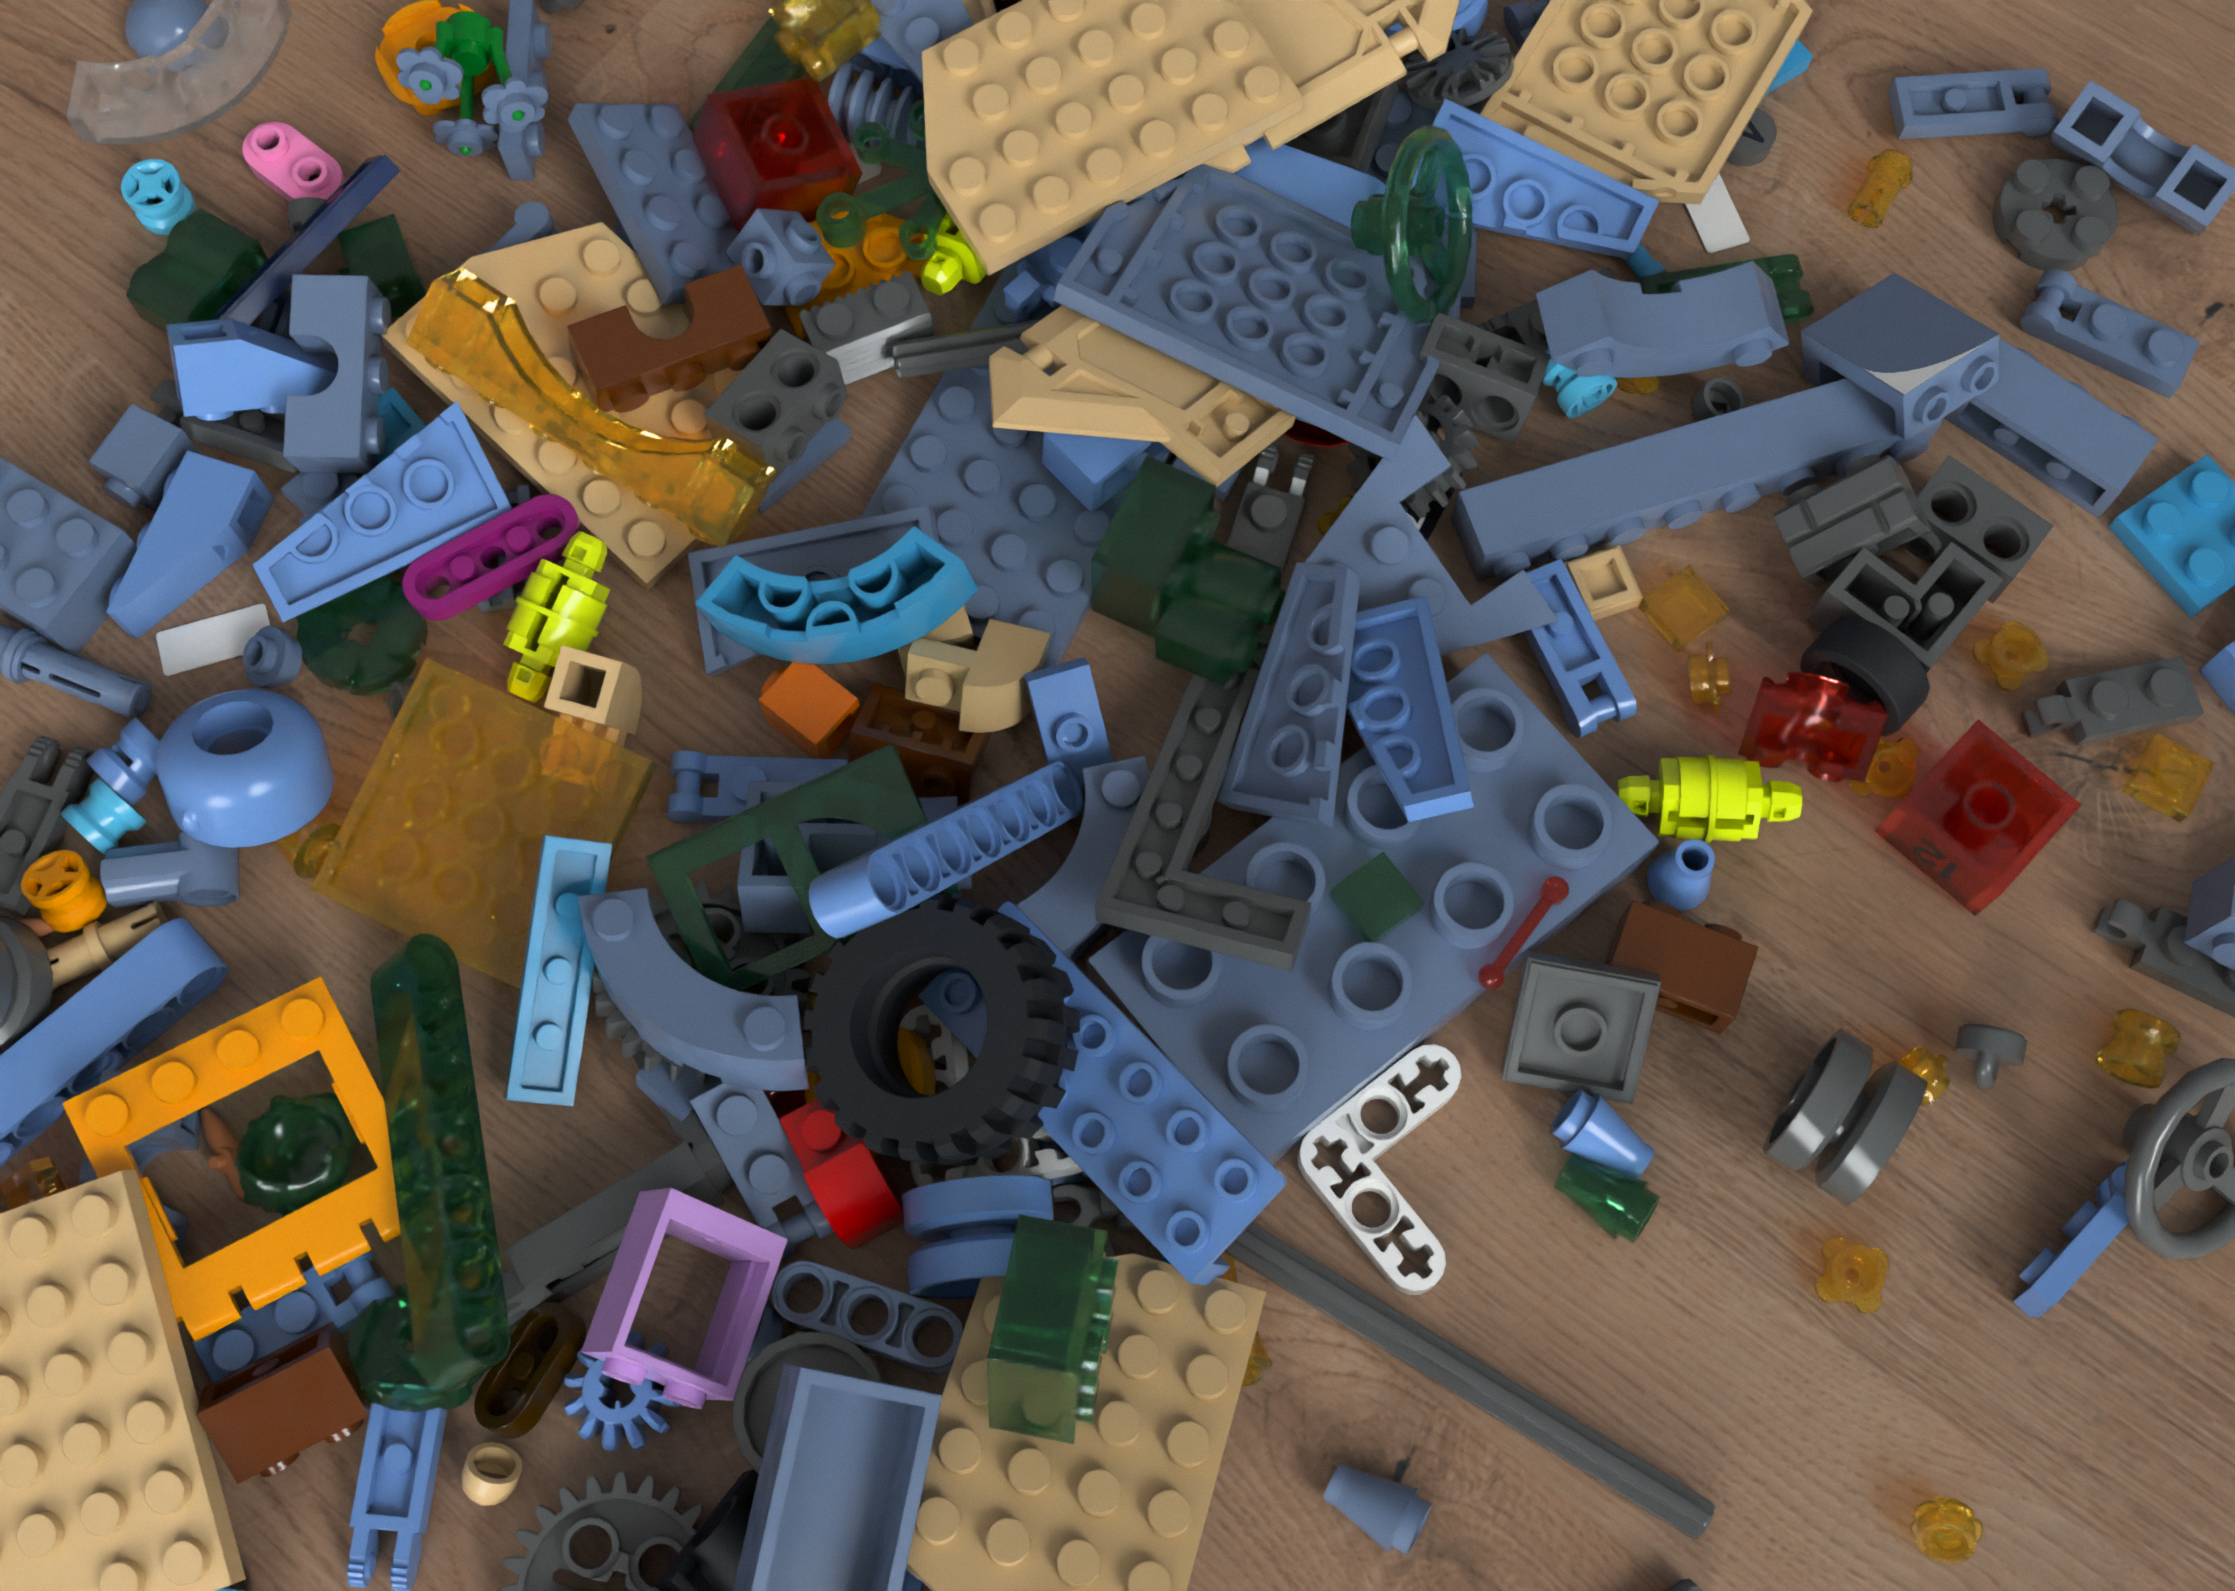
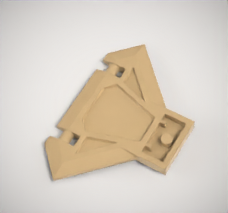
[1200,0,1460,173]
[988,305,1297,488]

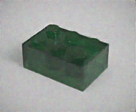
[987,1214,1119,1444]

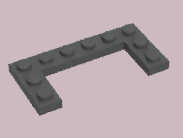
[1095,622,1350,972]

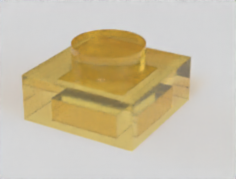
[2122,733,2215,822]

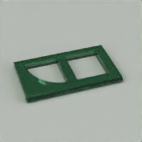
[647,743,960,991]

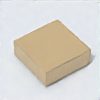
[1563,545,1643,621]

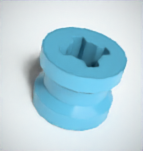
[121,159,196,235]
[60,777,148,856]

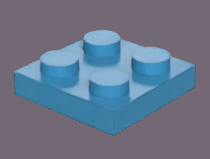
[2108,454,2235,619]

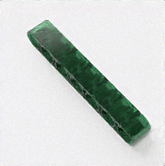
[370,934,511,1392]

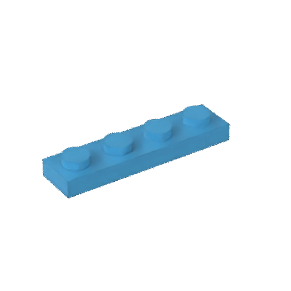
[504,834,612,1107]

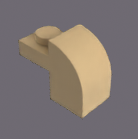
[905,619,1050,733]
[543,645,642,793]

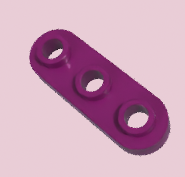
[402,494,583,620]

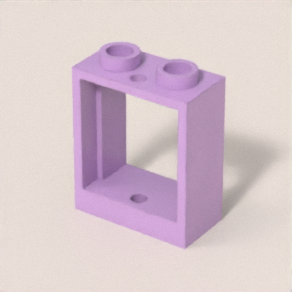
[581,1188,788,1409]

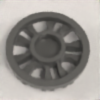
[1404,28,1514,110]

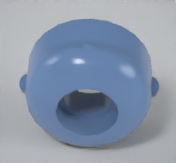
[156,688,335,848]

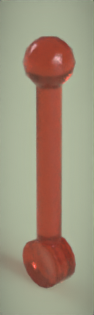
[1478,876,1569,989]

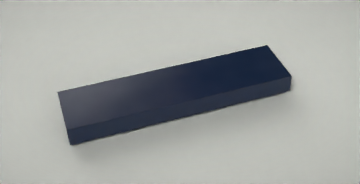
[208,155,401,325]

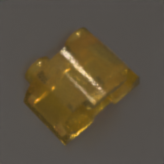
[768,0,882,83]

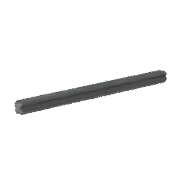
[1225,1222,1715,1539]

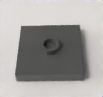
[1501,950,1661,1104]

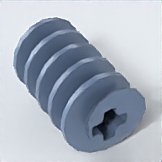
[826,61,927,171]

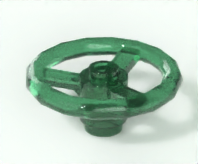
[1351,125,1473,324]

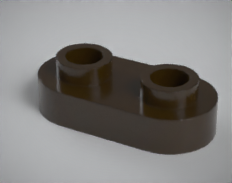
[474,1301,586,1439]

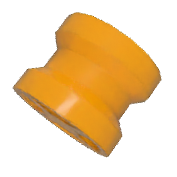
[20,850,107,933]

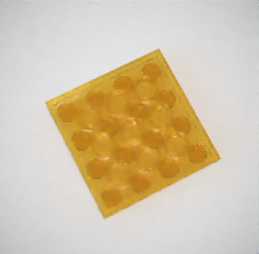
[310,657,658,989]

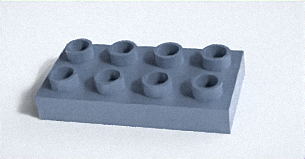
[1087,652,1659,1164]

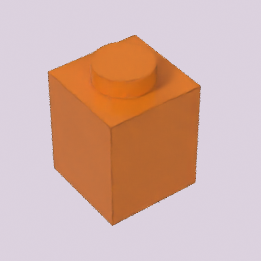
[758,662,861,759]

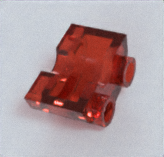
[1738,672,1888,783]

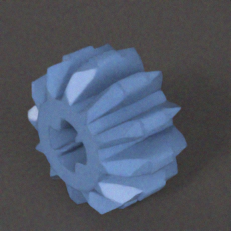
[564,1331,682,1452]

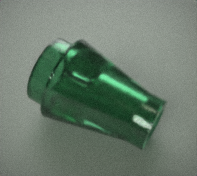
[1554,1154,1661,1243]

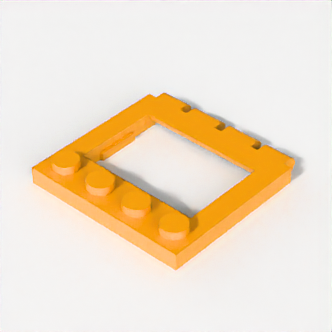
[62,976,431,1342]

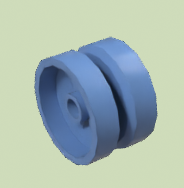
[902,1175,1059,1299]

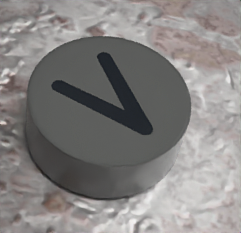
[1726,108,1777,166]

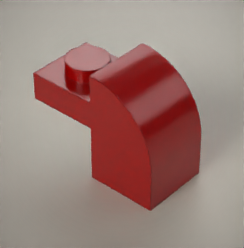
[779,1099,904,1250]

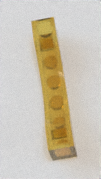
[406,268,777,549]

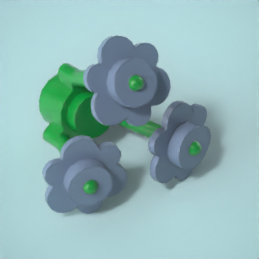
[396,11,548,156]

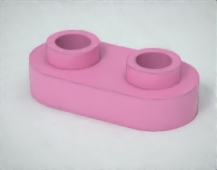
[242,121,347,202]

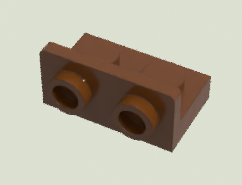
[848,683,992,807]

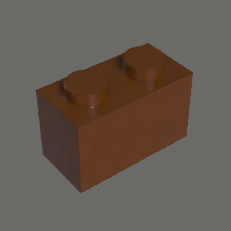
[1605,900,1758,1034]
[196,1321,372,1484]

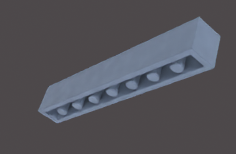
[1451,378,1944,581]

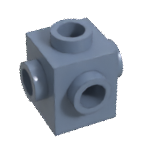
[726,208,836,306]

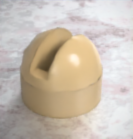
[462,1442,523,1506]

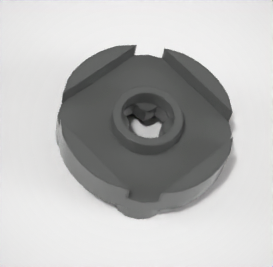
[1992,158,2118,272]

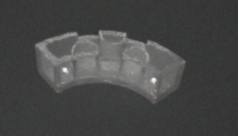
[66,0,292,145]

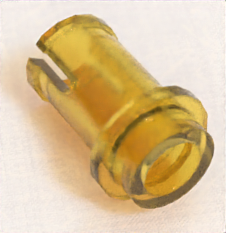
[1847,149,1913,228]

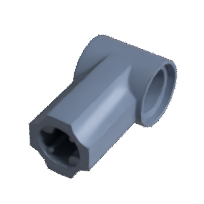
[100,832,240,908]

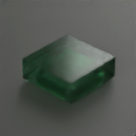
[1329,851,1424,942]

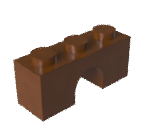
[567,264,771,415]

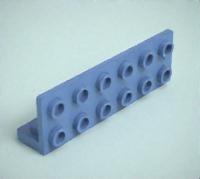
[918,902,1287,1286]

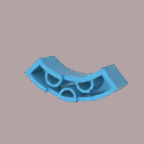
[694,526,978,664]

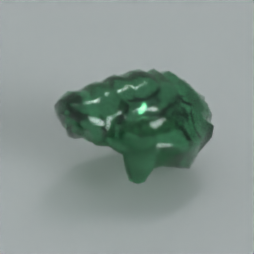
[234,1091,359,1217]

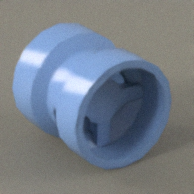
[85,717,160,806]

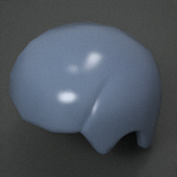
[125,0,222,73]

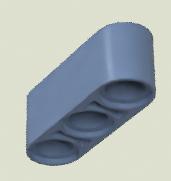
[771,1261,964,1375]

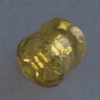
[2095,1009,2182,1089]

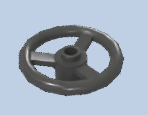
[2123,1058,2235,1260]

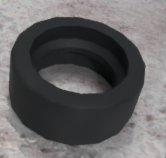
[1800,617,1930,736]

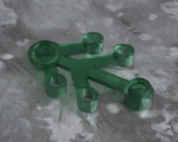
[816,99,947,260]

